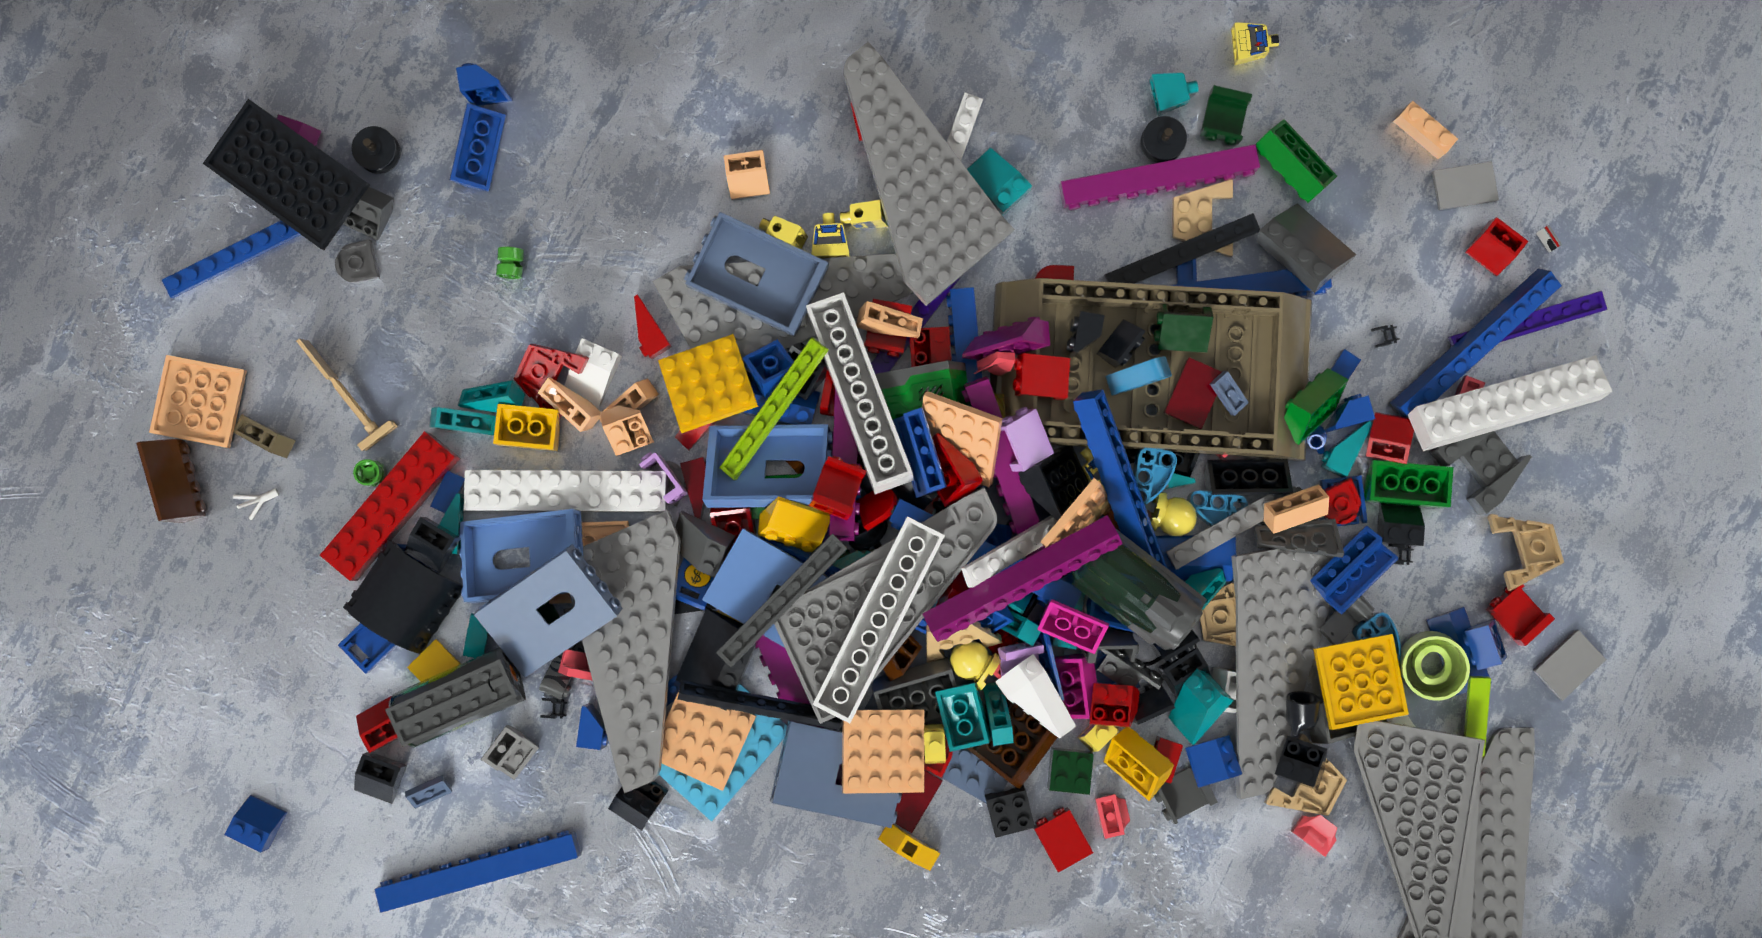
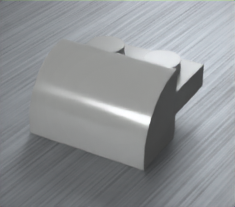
[481,725,539,780]

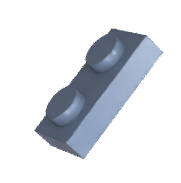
[1210,371,1249,416]
[405,775,452,809]

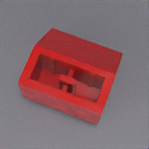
[1465,217,1529,276]
[910,327,951,367]
[1366,412,1414,464]
[1089,683,1140,727]
[356,696,398,753]

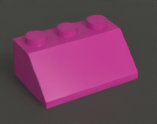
[1037,599,1109,654]
[1054,654,1097,719]

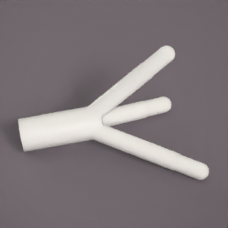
[233,488,279,520]

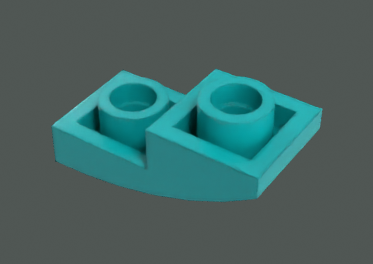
[463,613,488,658]

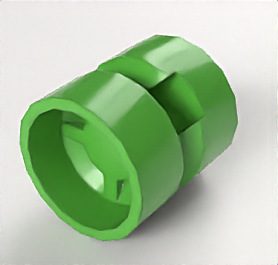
[496,247,524,279]
[353,459,387,487]

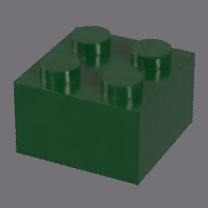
[1047,747,1094,795]

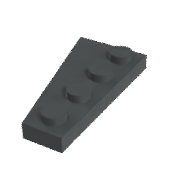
[1254,519,1344,558]

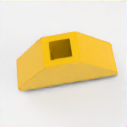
[878,824,940,871]

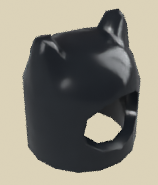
[1285,691,1320,737]

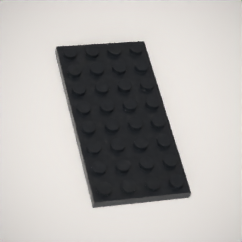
[203,99,370,250]

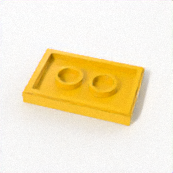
[407,639,463,685]

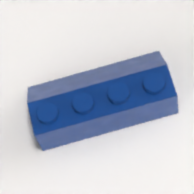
[741,374,821,425]

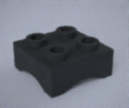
[985,785,1035,838]

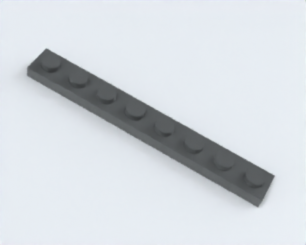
[716,534,848,667]

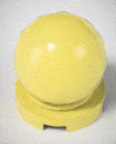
[1150,492,1197,537]
[950,640,1001,691]

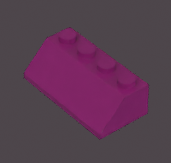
[962,317,1050,361]

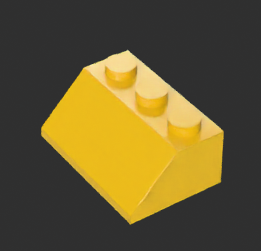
[493,404,560,451]
[758,496,830,552]
[1103,727,1174,801]

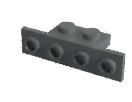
[1097,649,1164,689]

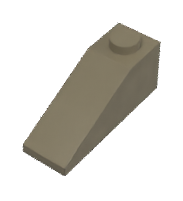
[233,414,296,459]

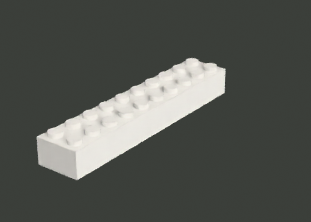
[806,292,913,494]
[1408,355,1612,451]
[464,470,669,512]
[813,516,945,724]

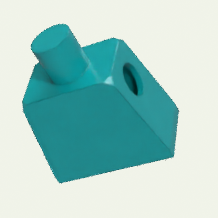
[1149,73,1199,116]

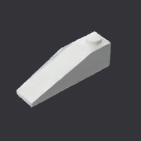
[996,654,1076,738]

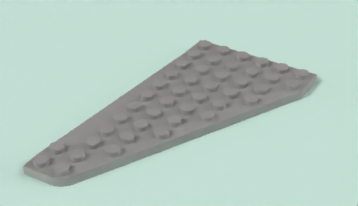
[843,42,1015,306]
[653,254,914,363]
[774,488,997,724]
[570,510,681,793]
[1231,549,1334,799]
[1353,721,1485,938]
[1397,727,1535,938]

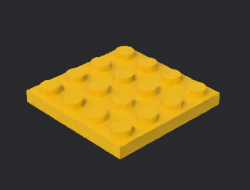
[658,334,758,433]
[1313,634,1409,730]

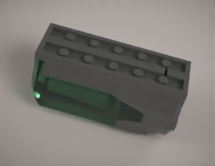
[1072,528,1207,650]
[385,647,526,748]

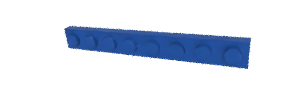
[162,221,301,298]

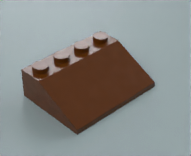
[136,439,206,523]
[967,698,1058,789]

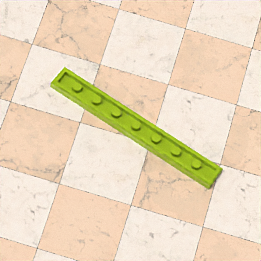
[719,337,829,480]

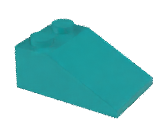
[967,147,1032,216]
[1168,668,1234,745]
[935,683,992,752]

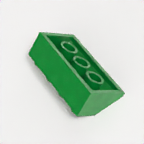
[1255,119,1337,203]
[1284,368,1349,445]
[1364,460,1454,508]

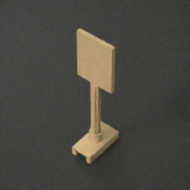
[296,339,398,451]

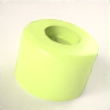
[1399,631,1470,700]

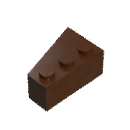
[883,635,923,681]

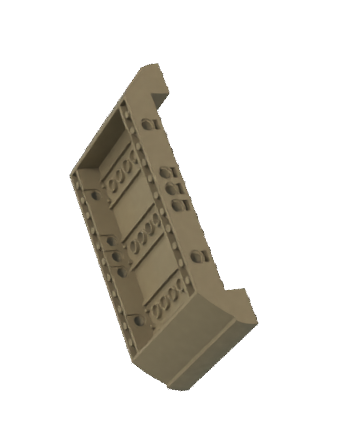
[990,278,1312,461]

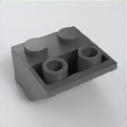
[343,187,394,240]

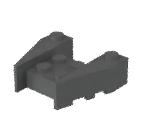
[1429,431,1532,515]

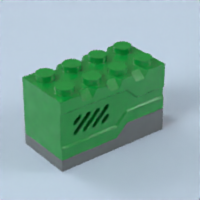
[876,361,971,420]

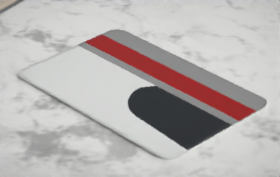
[1536,225,1562,253]

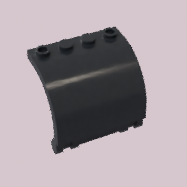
[343,539,463,654]

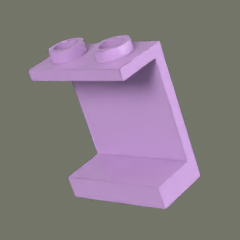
[1001,407,1054,472]
[639,452,688,505]
[998,640,1044,695]

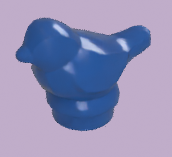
[1307,425,1327,454]

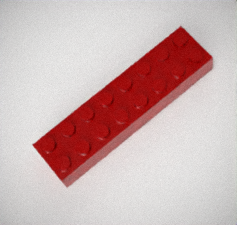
[320,431,461,581]

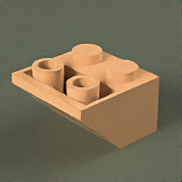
[724,150,770,200]
[599,406,654,456]

